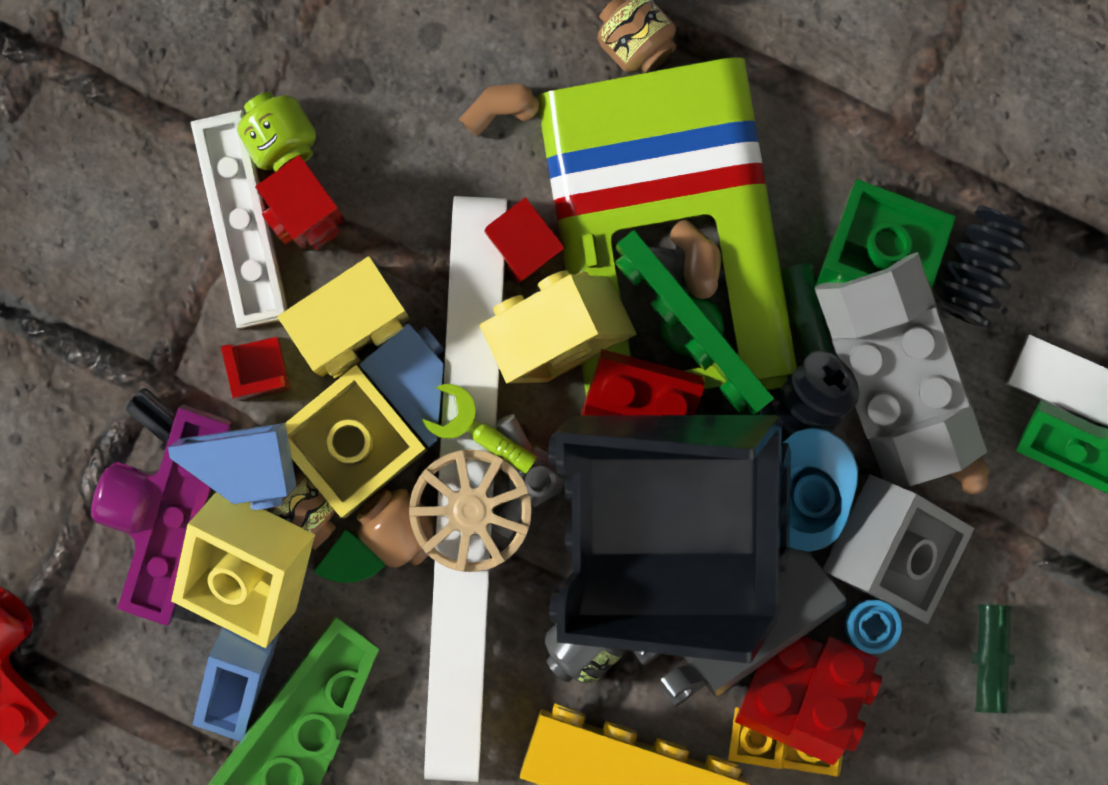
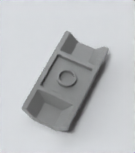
[815,252,987,486]

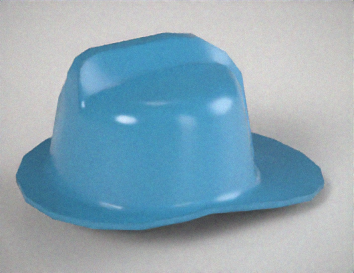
[783,427,858,552]

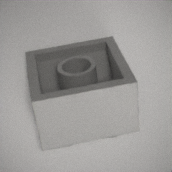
[823,474,975,624]

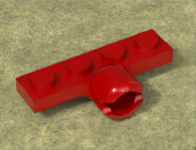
[0,587,58,755]

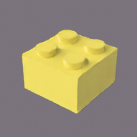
[277,256,410,379]
[479,270,636,383]
[286,365,428,519]
[171,492,315,648]

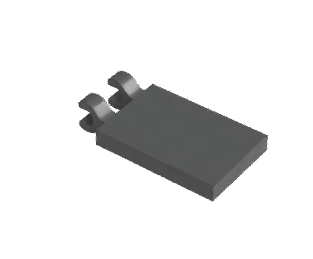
[632,547,846,707]

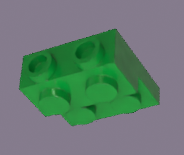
[816,179,956,290]

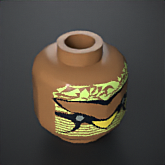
[597,0,677,73]
[264,472,336,550]

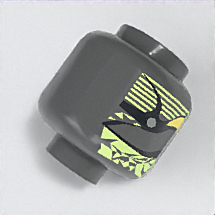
[545,623,624,684]

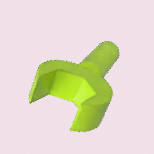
[422,384,537,474]

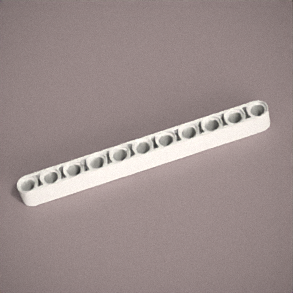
[425,196,507,782]

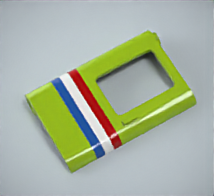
[536,58,797,396]

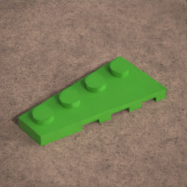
[208,615,379,785]

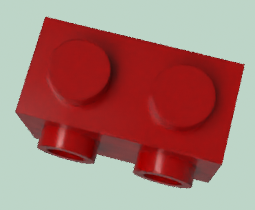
[255,155,345,251]

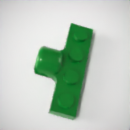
[615,230,774,415]
[1016,400,1108,494]

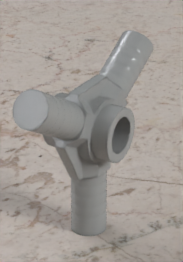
[491,414,566,538]

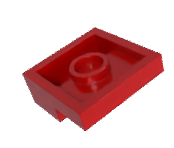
[581,349,705,415]
[734,636,883,766]

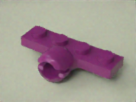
[91,405,234,626]

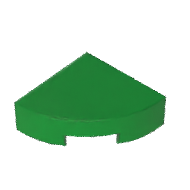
[314,529,386,583]

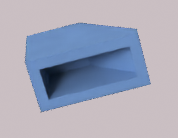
[359,323,445,448]
[168,423,297,510]
[192,627,279,742]

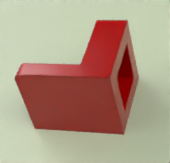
[484,197,564,285]
[221,336,291,401]

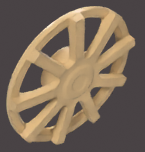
[409,450,531,572]

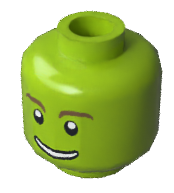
[237,91,316,172]

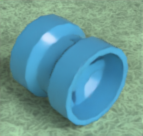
[843,599,902,654]

